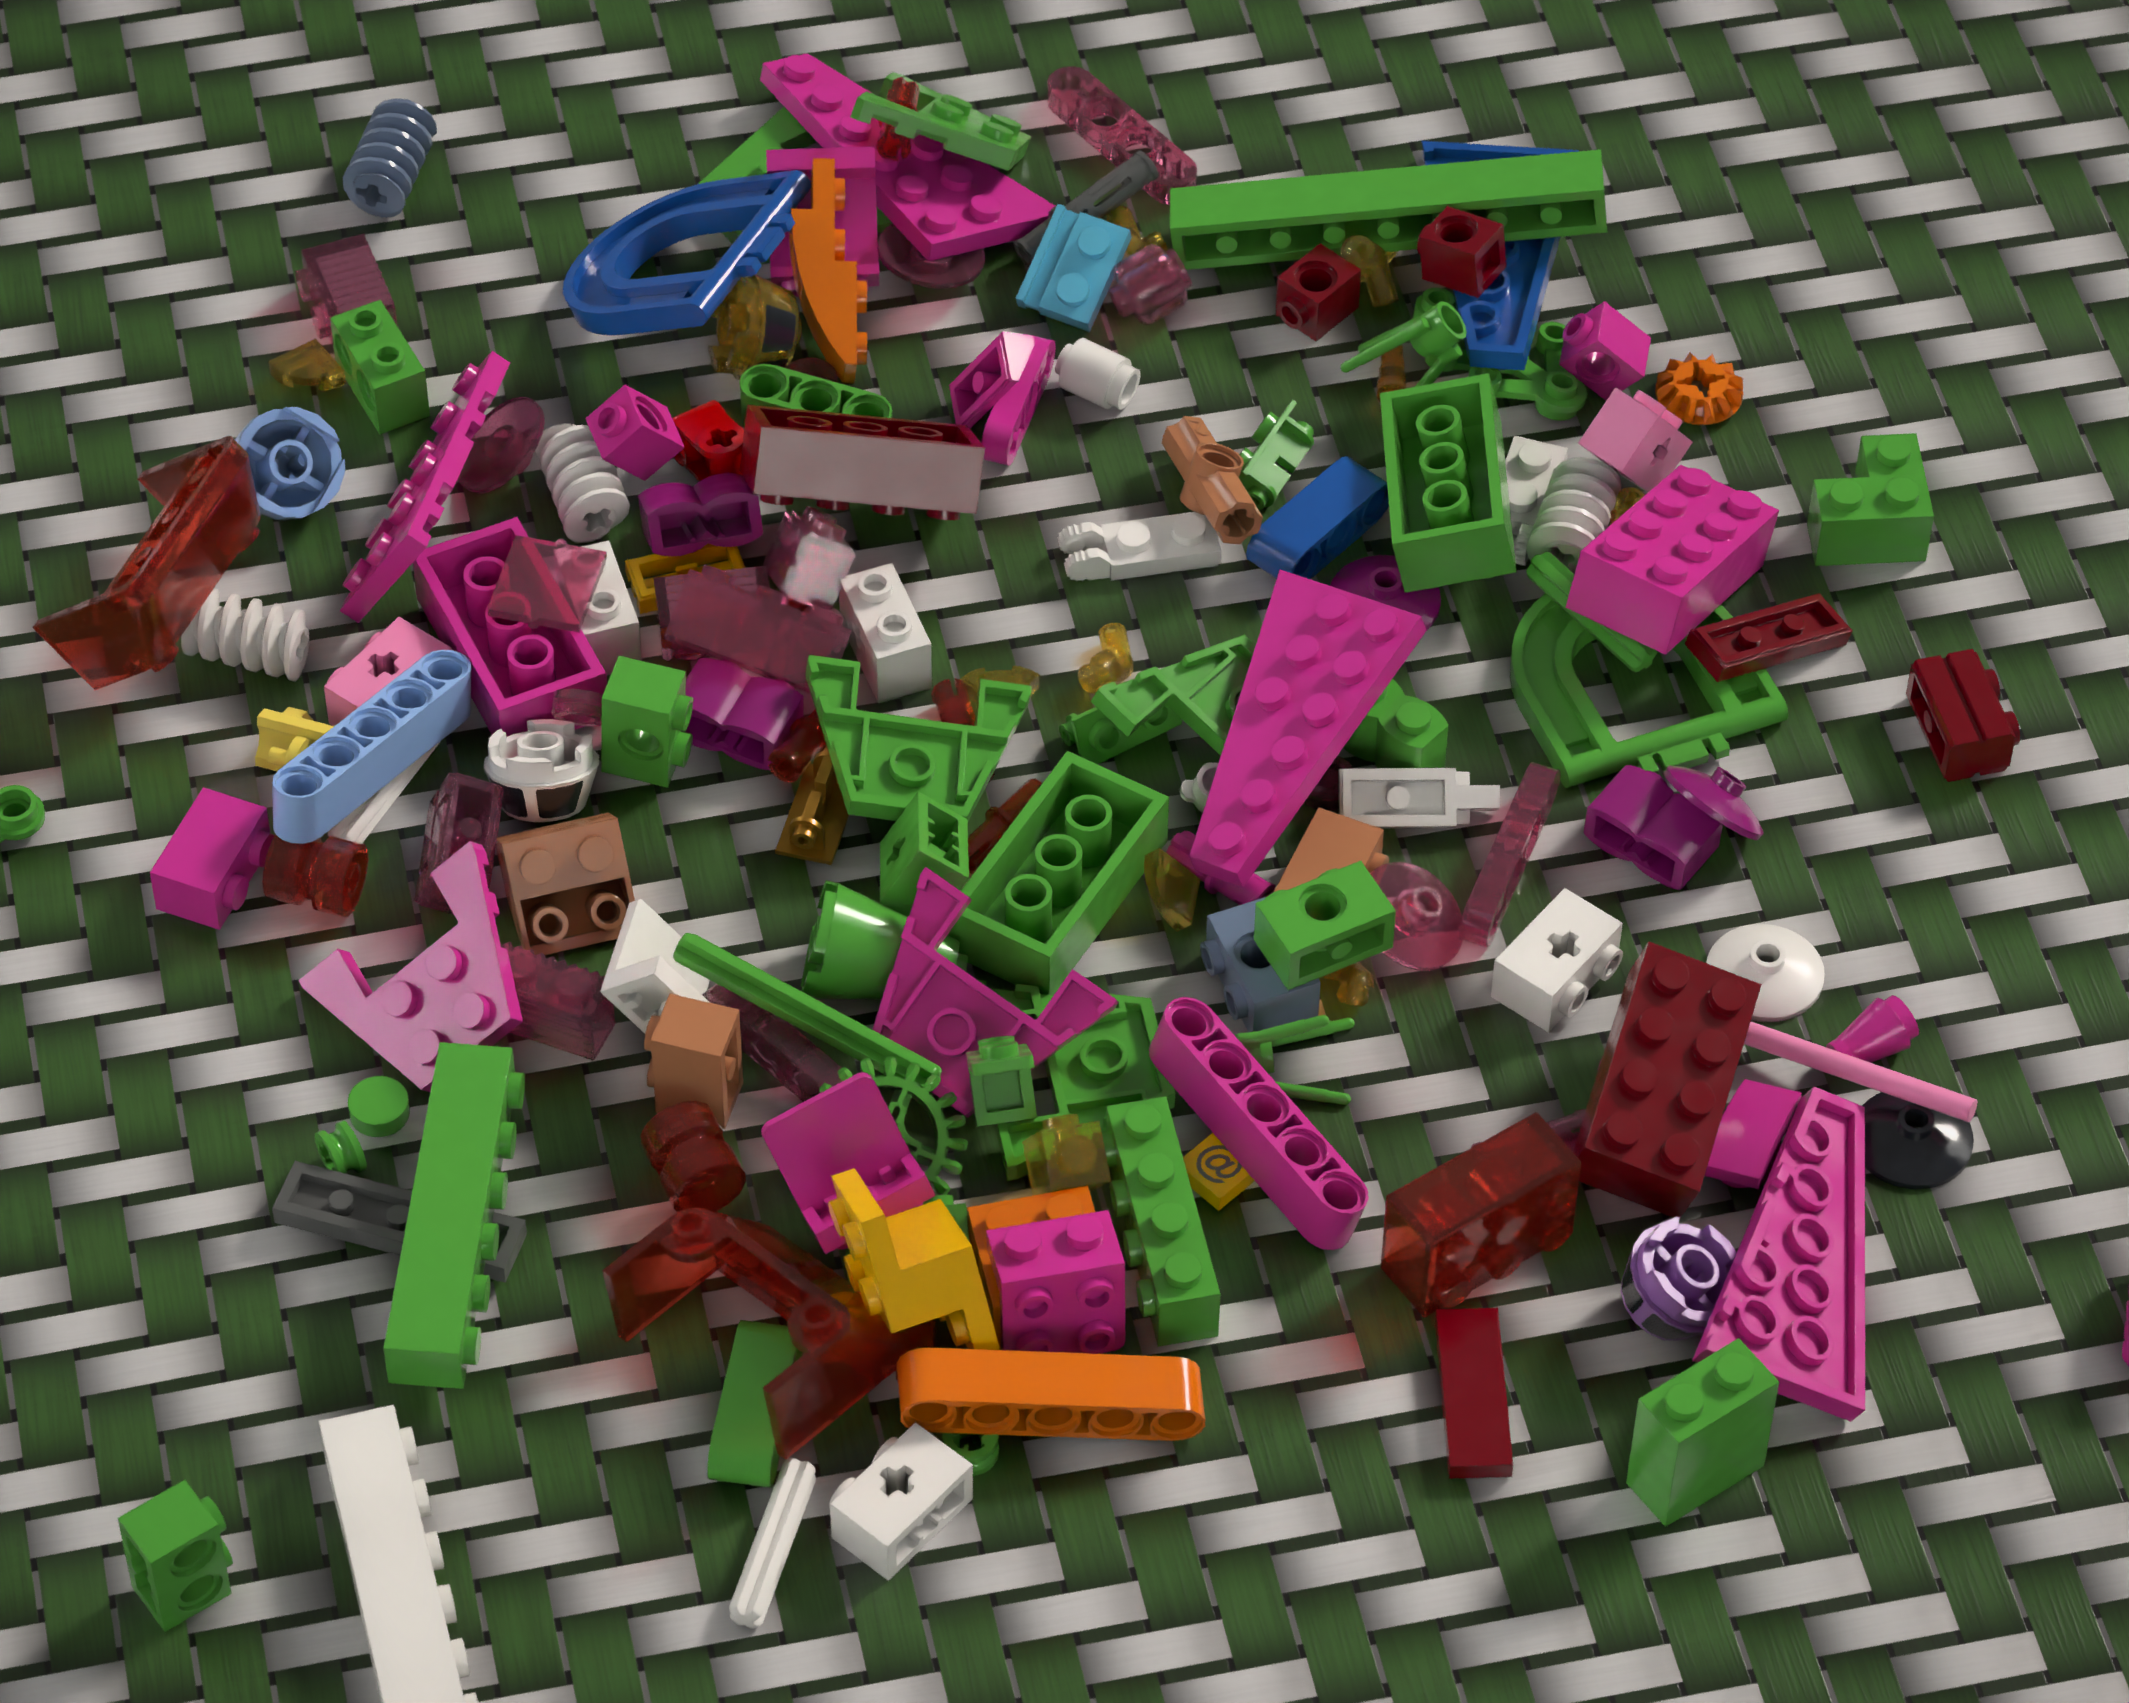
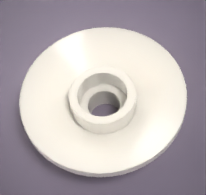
[1706,924,1825,1022]

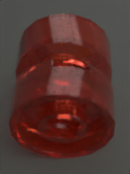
[262,834,369,917]
[640,1101,746,1218]

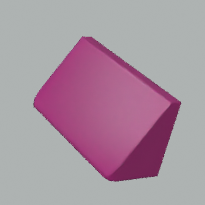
[949,331,1036,429]

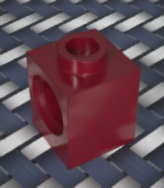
[1417,206,1506,298]
[1276,243,1361,342]

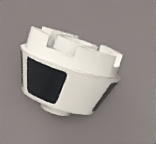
[484,719,599,822]

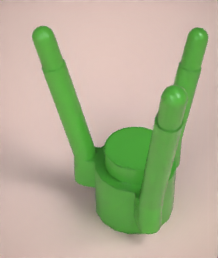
[1340,301,1467,387]
[1234,1015,1355,1105]

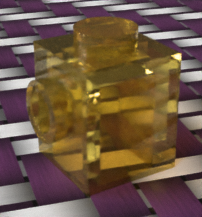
[1022,1114,1111,1195]

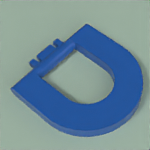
[563,170,811,335]

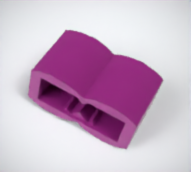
[638,473,763,556]
[685,658,804,770]
[1583,765,1723,890]

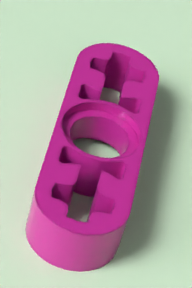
[981,336,1056,466]

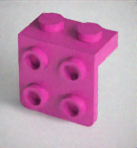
[761,1072,936,1254]
[986,1210,1125,1354]

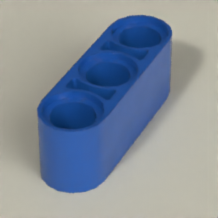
[1246,456,1389,579]

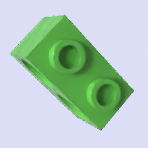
[330,300,430,434]
[117,1480,233,1632]

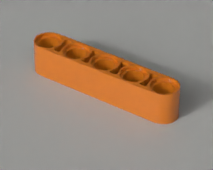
[897,1348,1205,1441]

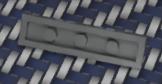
[272,1161,527,1283]

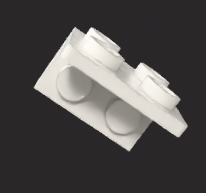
[600,899,711,1033]

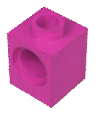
[1559,301,1651,401]
[585,385,685,481]

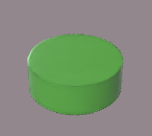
[348,1076,410,1137]

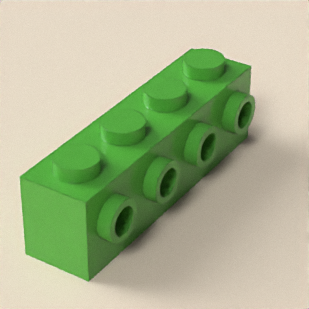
[1097,1096,1220,1347]

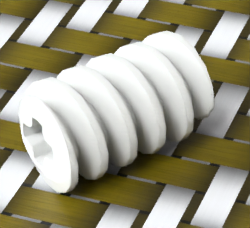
[535,423,630,543]
[1526,458,1622,574]
[181,588,309,682]

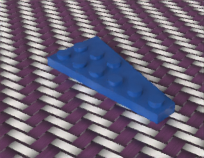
[1422,141,1579,370]

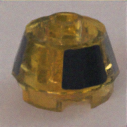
[708,274,802,380]

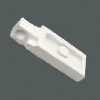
[1338,768,1500,828]

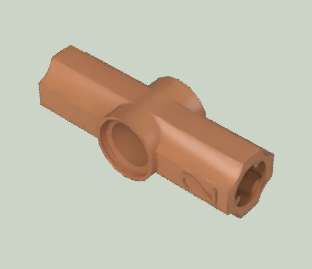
[1162,416,1263,545]

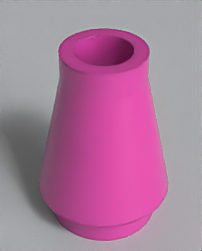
[1826,995,1919,1063]

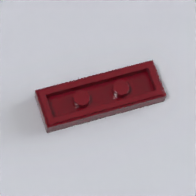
[1684,593,1853,682]
[1435,1308,1513,1479]

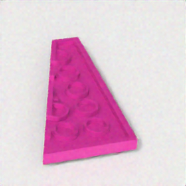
[760,53,1055,262]
[339,351,510,623]
[1189,570,1427,888]
[1692,1087,1865,1422]

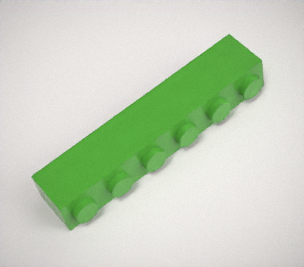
[383,1042,525,1389]

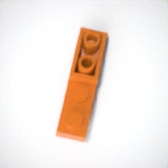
[789,158,867,384]

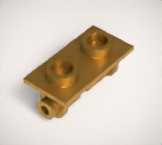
[775,747,850,865]

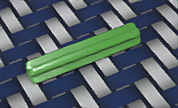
[1526,552,1657,672]

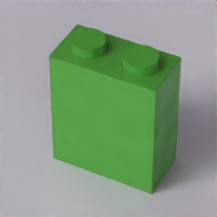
[1626,1338,1779,1527]

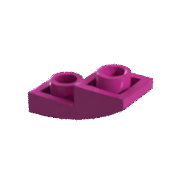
[1705,1079,1802,1189]

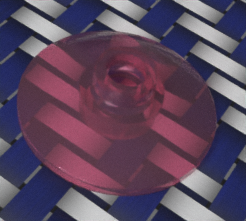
[877,223,985,289]
[458,397,545,494]
[1370,862,1464,971]

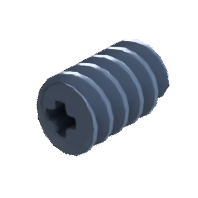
[343,98,437,218]

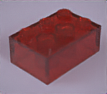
[1380,1112,1581,1318]

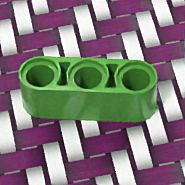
[739,364,893,427]
[707,1320,804,1488]

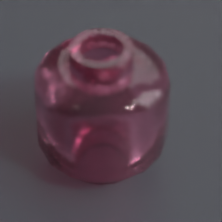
[1108,244,1192,325]

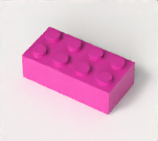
[1565,465,1779,655]
[413,517,607,737]

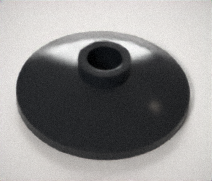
[1862,1092,1974,1189]

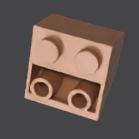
[494,813,635,959]

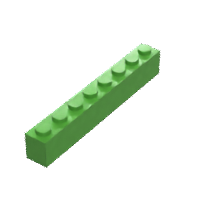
[1170,149,1607,271]

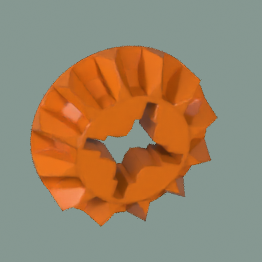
[1655,352,1743,425]

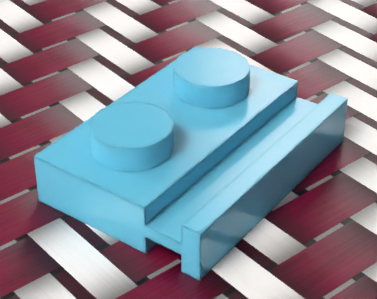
[1016,204,1132,332]

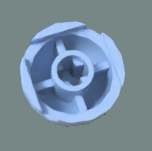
[229,407,345,520]

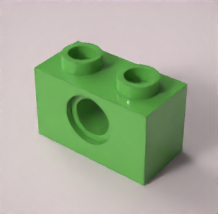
[601,656,693,788]
[1254,860,1396,990]

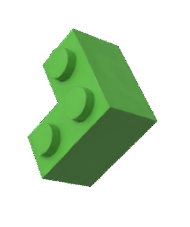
[1807,433,1934,566]

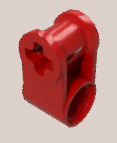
[672,400,744,481]

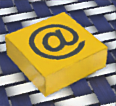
[1183,1133,1254,1211]

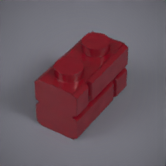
[1906,649,2020,782]

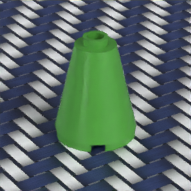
[801,881,968,1000]

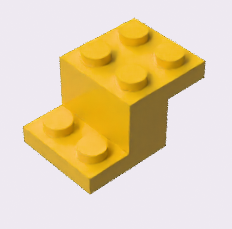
[828,1168,1000,1350]

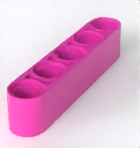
[1149,997,1369,1250]

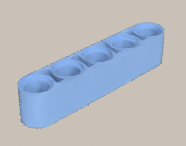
[272,650,471,844]

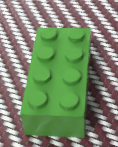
[1380,373,1517,593]
[948,751,1169,995]

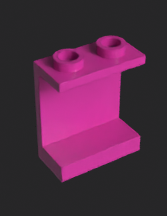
[766,146,879,297]

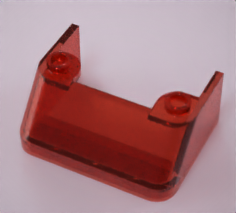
[32,436,261,690]
[602,1208,910,1460]

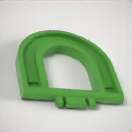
[1510,593,1788,788]

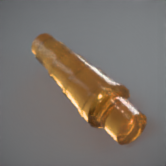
[1377,345,1407,412]

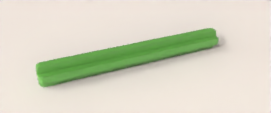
[673,933,942,1087]

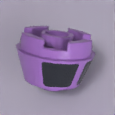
[1621,1217,1737,1341]

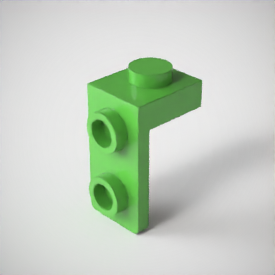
[966,1036,1037,1127]

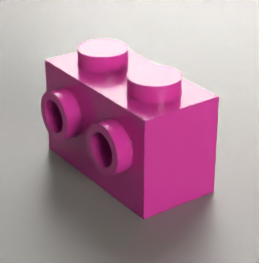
[150,787,275,930]

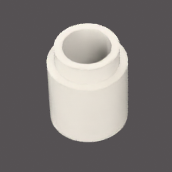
[1055,338,1140,410]

